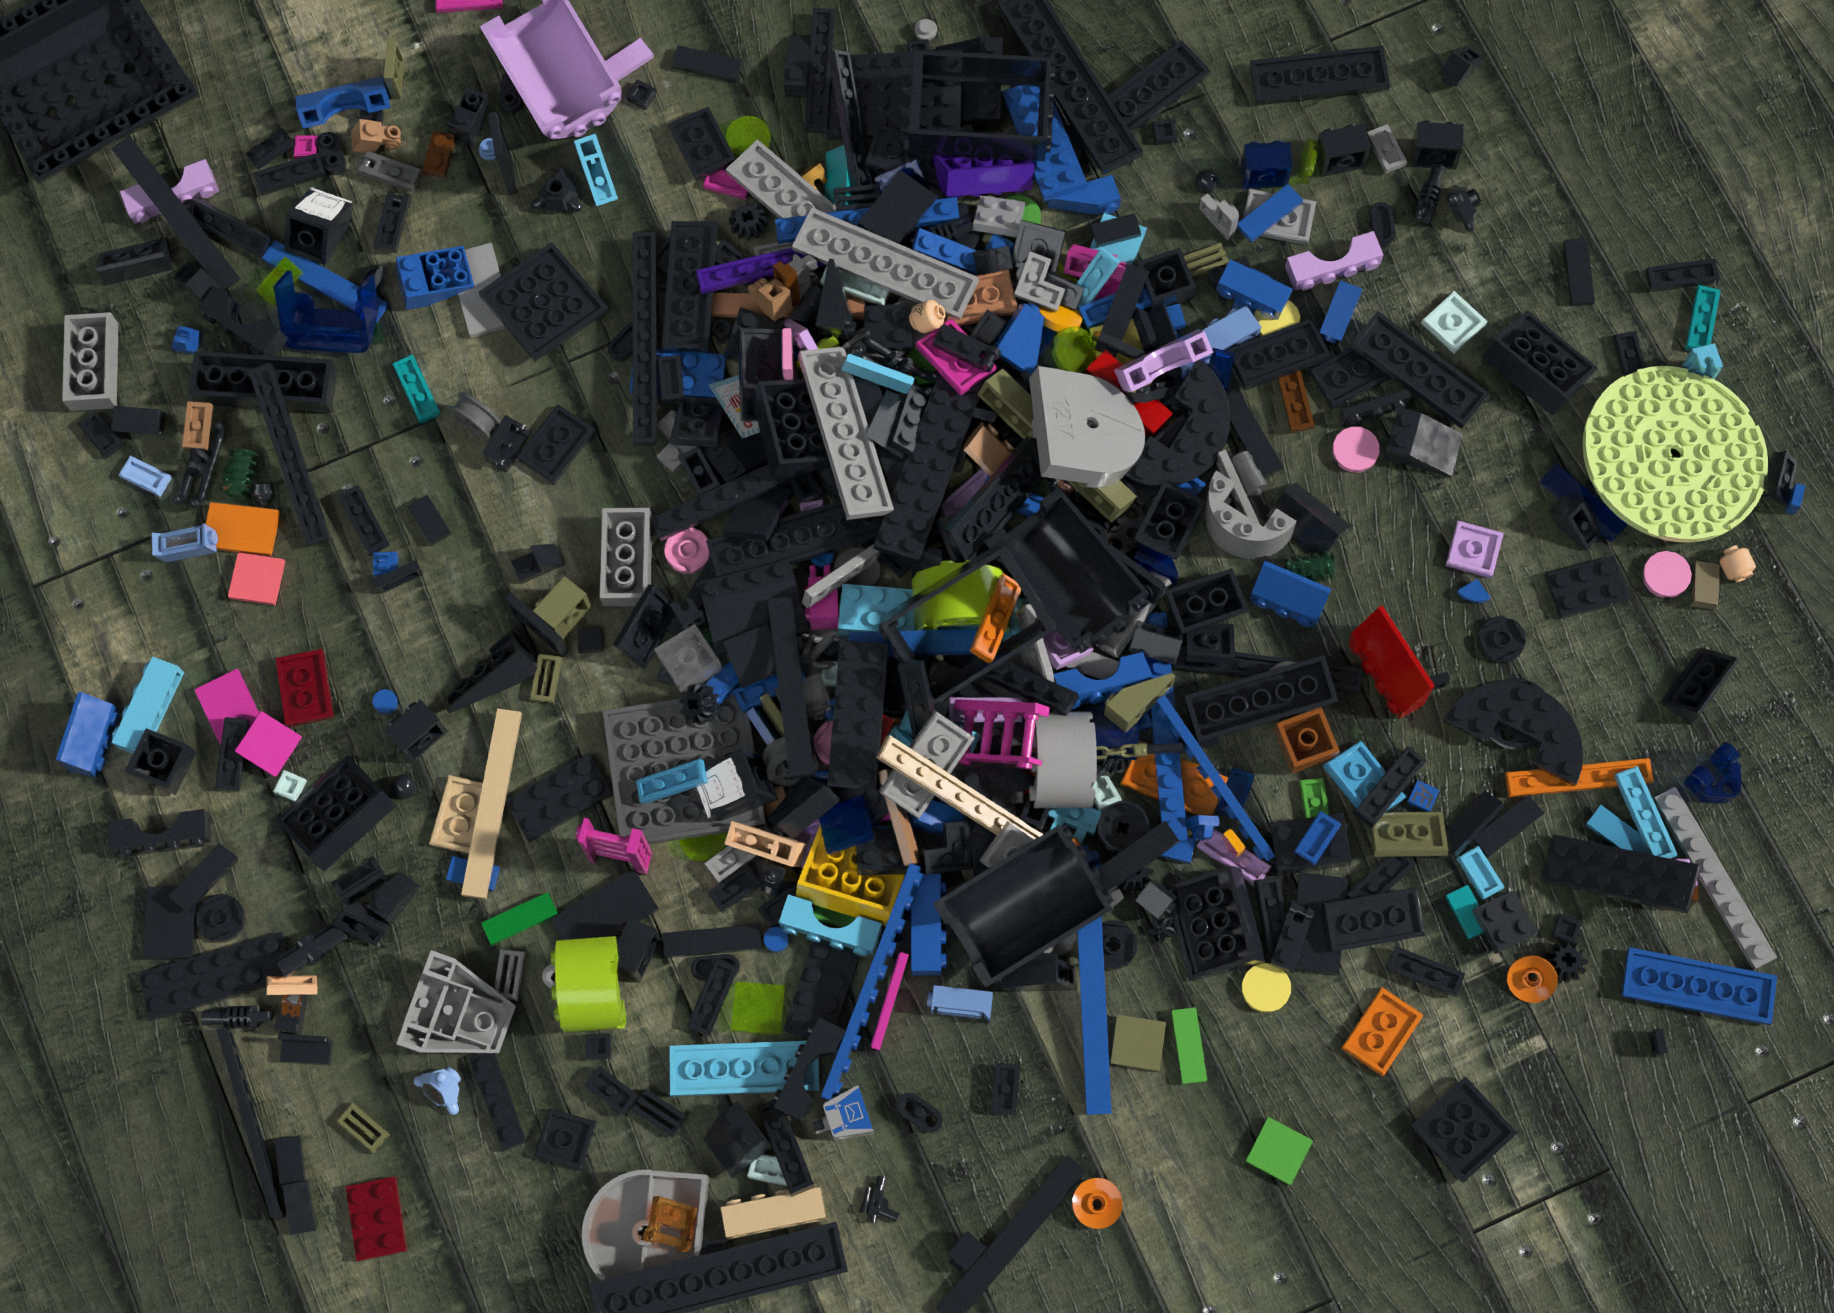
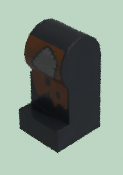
[274,994,307,1035]

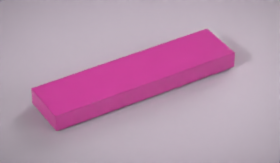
[870,952,909,1050]

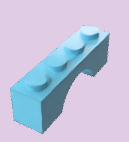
[779,895,882,957]

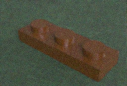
[1277,370,1315,433]

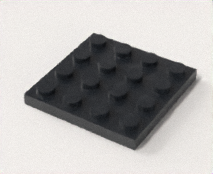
[479,242,608,362]

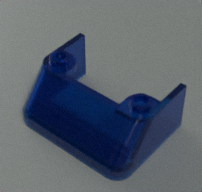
[273,270,379,353]

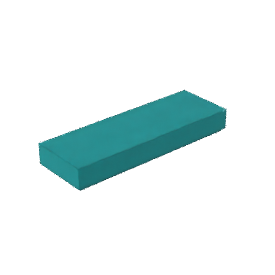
[1684,285,1721,351]
[392,354,441,424]

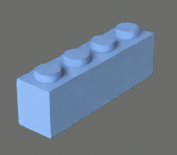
[1176,305,1262,379]

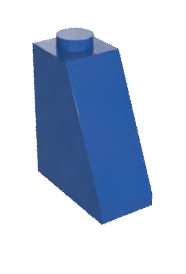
[1319,280,1363,343]
[993,303,1044,375]
[907,800,963,837]

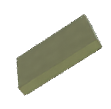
[1370,812,1448,857]

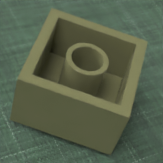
[533,576,592,639]

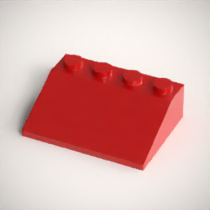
[1348,605,1435,719]

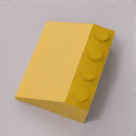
[796,825,909,927]

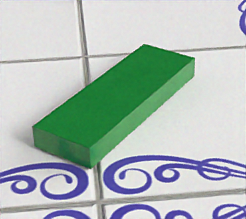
[481,892,558,946]

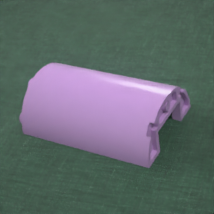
[480,0,622,139]

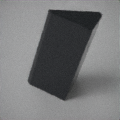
[96,237,173,285]
[1266,483,1351,561]
[1661,647,1739,724]

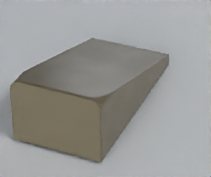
[1690,561,1720,610]

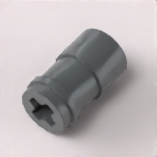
[1231,451,1268,496]

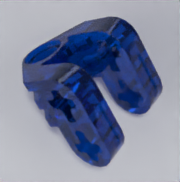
[1684,742,1741,804]

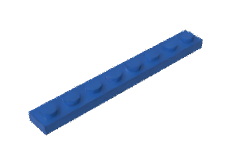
[775,197,960,244]
[1156,695,1275,862]

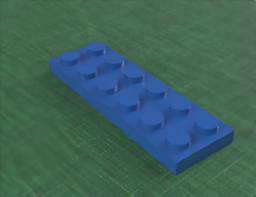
[1002,86,1087,201]
[1621,947,1777,1025]

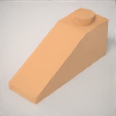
[725,821,807,867]

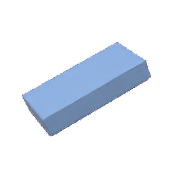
[119,456,172,497]

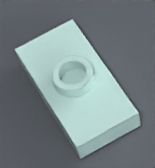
[1092,770,1122,812]
[747,1154,787,1186]

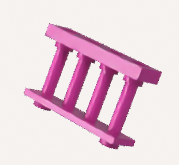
[954,699,1050,769]
[575,818,652,875]

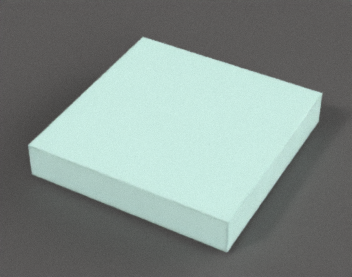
[1421,291,1487,354]

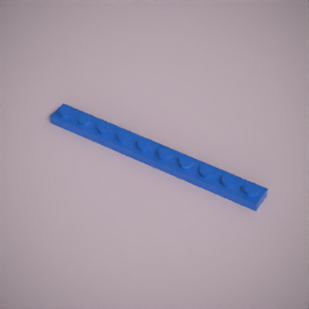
[1144,612,1188,843]
[821,863,923,1100]

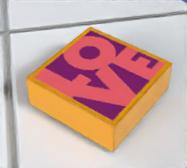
[1221,829,1245,858]

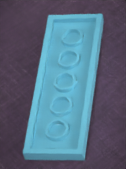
[670,1041,820,1097]

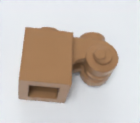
[351,119,401,153]
[748,278,792,322]

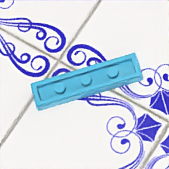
[1614,766,1677,859]

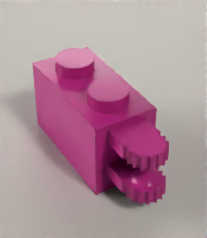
[1064,244,1128,284]
[804,565,839,630]

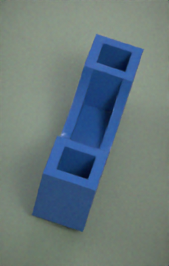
[296,76,391,129]
[1054,652,1153,709]

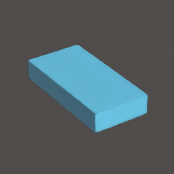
[1457,846,1504,901]

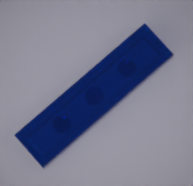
[1539,464,1628,543]

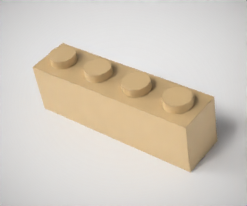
[721,1184,827,1240]

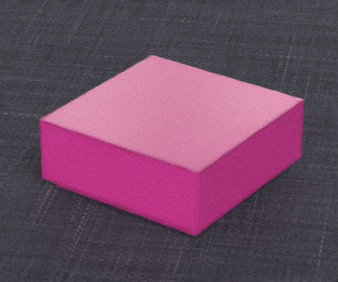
[293,135,318,159]

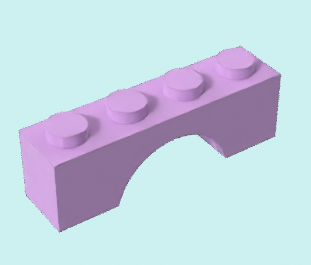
[120,159,220,224]
[1285,231,1383,291]
[1114,331,1213,392]

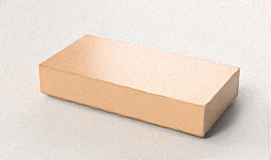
[266,975,318,995]

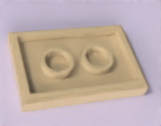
[429,775,483,854]

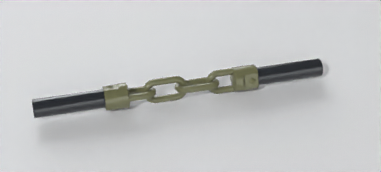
[1031,742,1183,759]

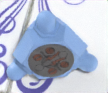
[414,1067,461,1115]

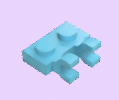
[1048,808,1102,845]

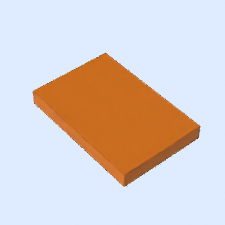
[206,502,280,556]
[1341,987,1423,1077]

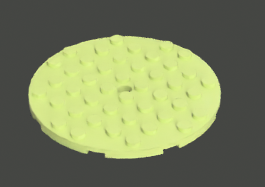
[1583,366,1768,542]

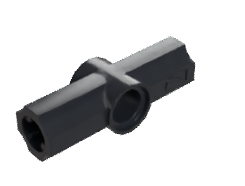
[273,923,348,979]

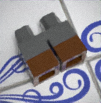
[773,254,819,308]

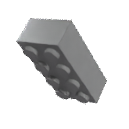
[62,312,118,411]
[600,508,652,607]

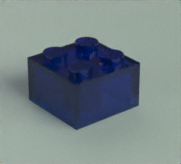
[1241,140,1293,189]

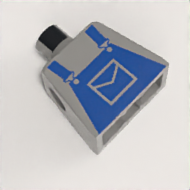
[812,1086,874,1140]

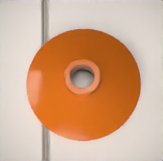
[1507,956,1558,1003]
[1072,1178,1123,1229]

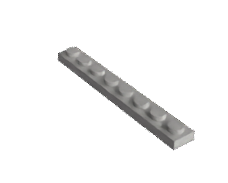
[1653,787,1777,970]

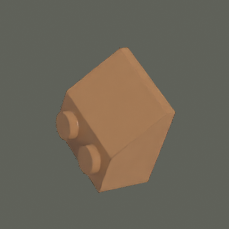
[963,421,1016,477]

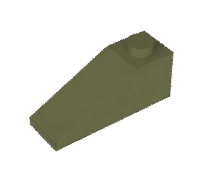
[1104,673,1175,733]

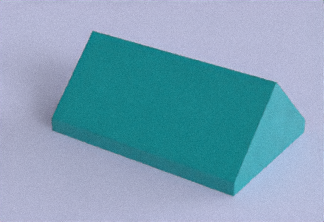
[825,145,871,206]

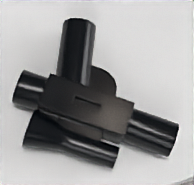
[858,1176,900,1224]

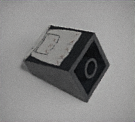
[284,188,352,265]
[694,749,778,821]

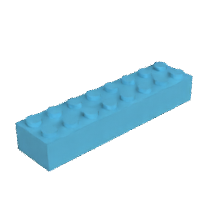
[838,584,1030,643]

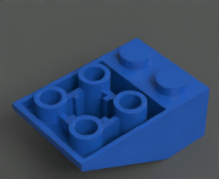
[395,246,474,310]

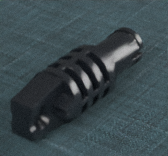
[1415,164,1446,224]
[909,217,973,247]
[202,1005,273,1028]

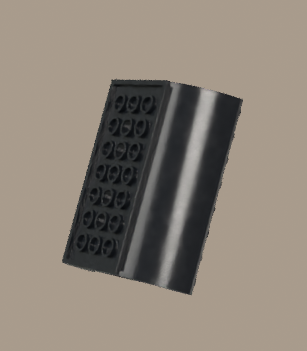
[0,0,199,185]

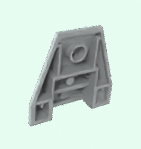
[396,950,516,1053]

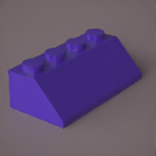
[933,155,1034,198]

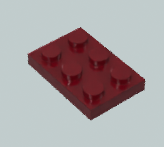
[275,649,334,728]
[346,1176,408,1262]

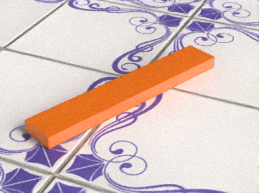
[1505,758,1654,798]

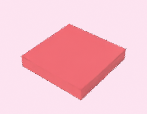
[228,553,285,606]

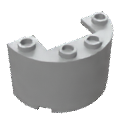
[1204,471,1296,559]
[1029,712,1097,808]

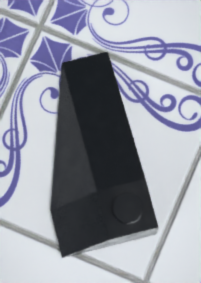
[443,630,538,713]

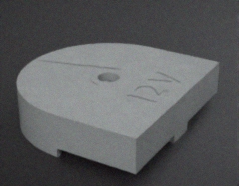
[1029,366,1145,488]
[582,1170,709,1280]

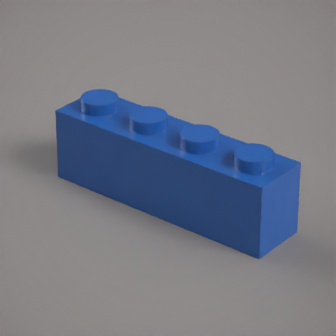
[911,874,946,976]

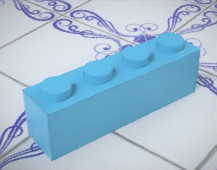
[111,656,184,754]

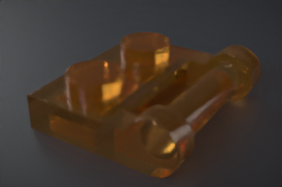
[643,1196,697,1253]

